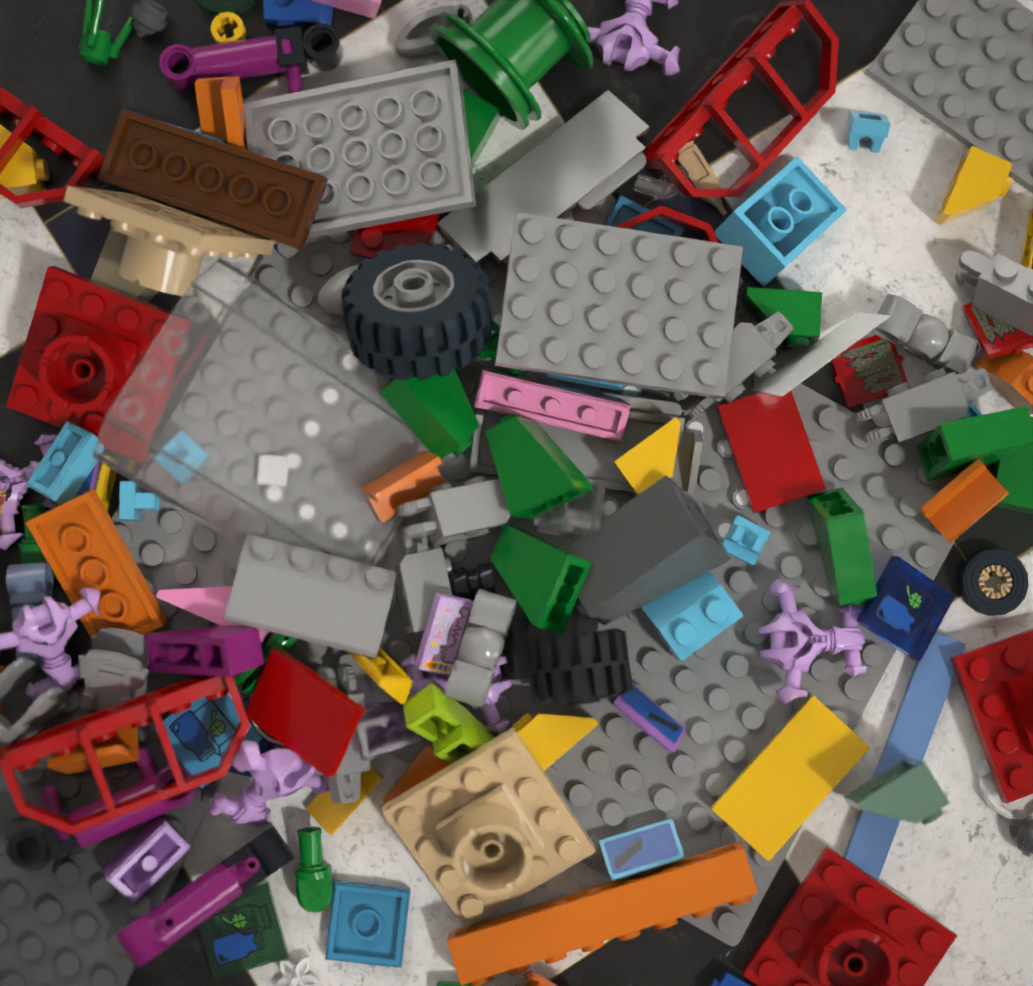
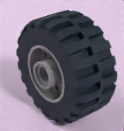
[341,243,492,381]

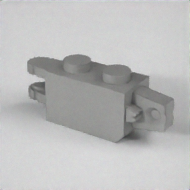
[955,250,1033,336]
[673,311,794,420]
[854,368,993,443]
[397,476,510,547]
[391,522,457,644]
[315,663,371,804]

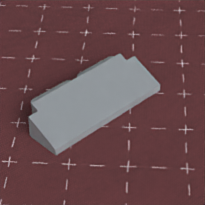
[437,90,649,267]
[469,386,703,498]

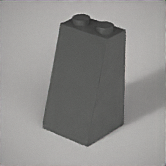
[564,475,732,625]

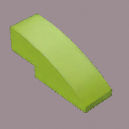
[404,683,495,764]

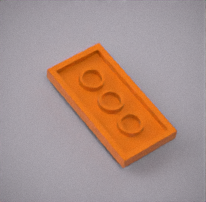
[26,488,168,637]

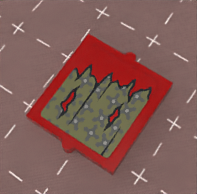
[962,303,1033,359]
[831,335,910,409]

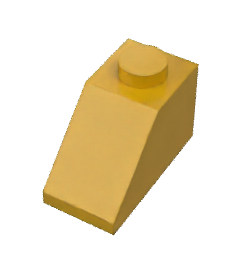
[0,125,49,200]
[934,146,1013,225]
[612,417,681,496]
[511,712,598,771]

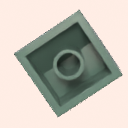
[843,757,950,825]

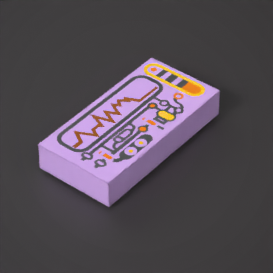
[414,592,474,675]

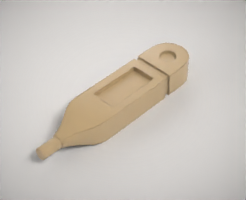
[676,141,727,216]

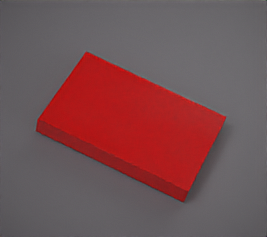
[716,390,826,514]
[246,648,365,778]

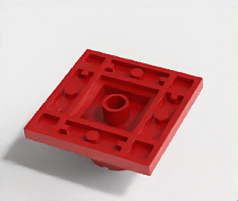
[6,265,193,461]
[950,628,1033,803]
[742,846,958,986]

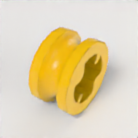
[211,12,246,44]

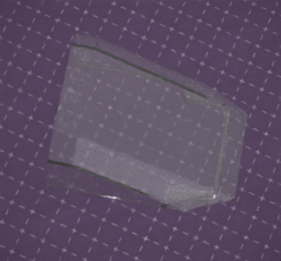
[92,258,469,571]

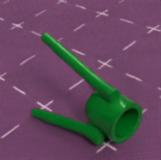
[78,0,134,66]

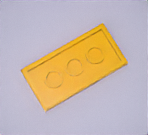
[710,695,871,862]

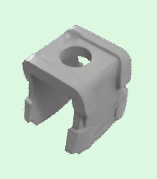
[79,628,149,711]
[0,657,69,743]

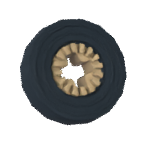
[958,549,1029,616]

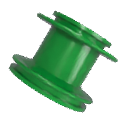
[429,0,593,130]

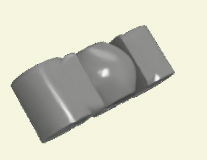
[872,294,980,375]
[445,589,517,708]

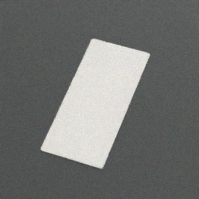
[752,312,891,396]

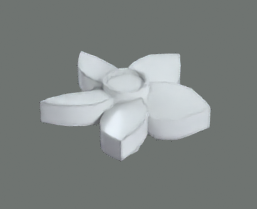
[276,956,321,986]

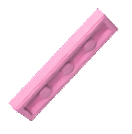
[474,369,631,442]

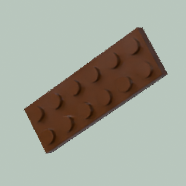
[97,109,328,251]

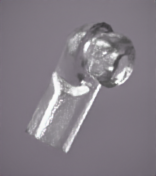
[633,165,689,200]

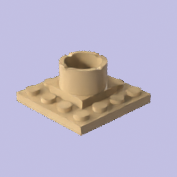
[64,186,275,296]
[382,727,596,929]

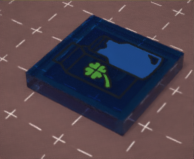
[856,556,955,661]

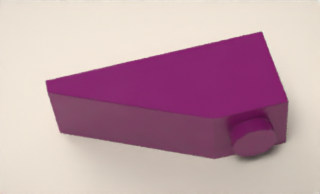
[144,625,264,677]

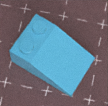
[714,156,847,287]
[638,571,744,661]

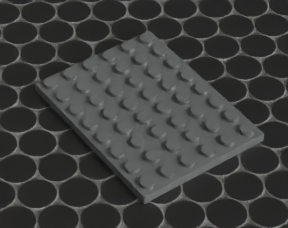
[0,670,223,986]

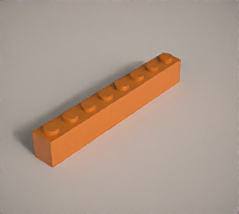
[447,841,758,986]

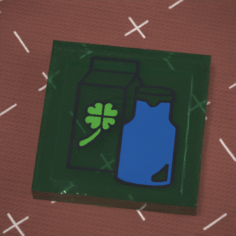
[199,882,290,980]

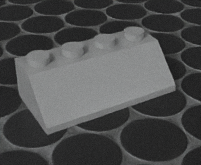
[223,533,397,658]

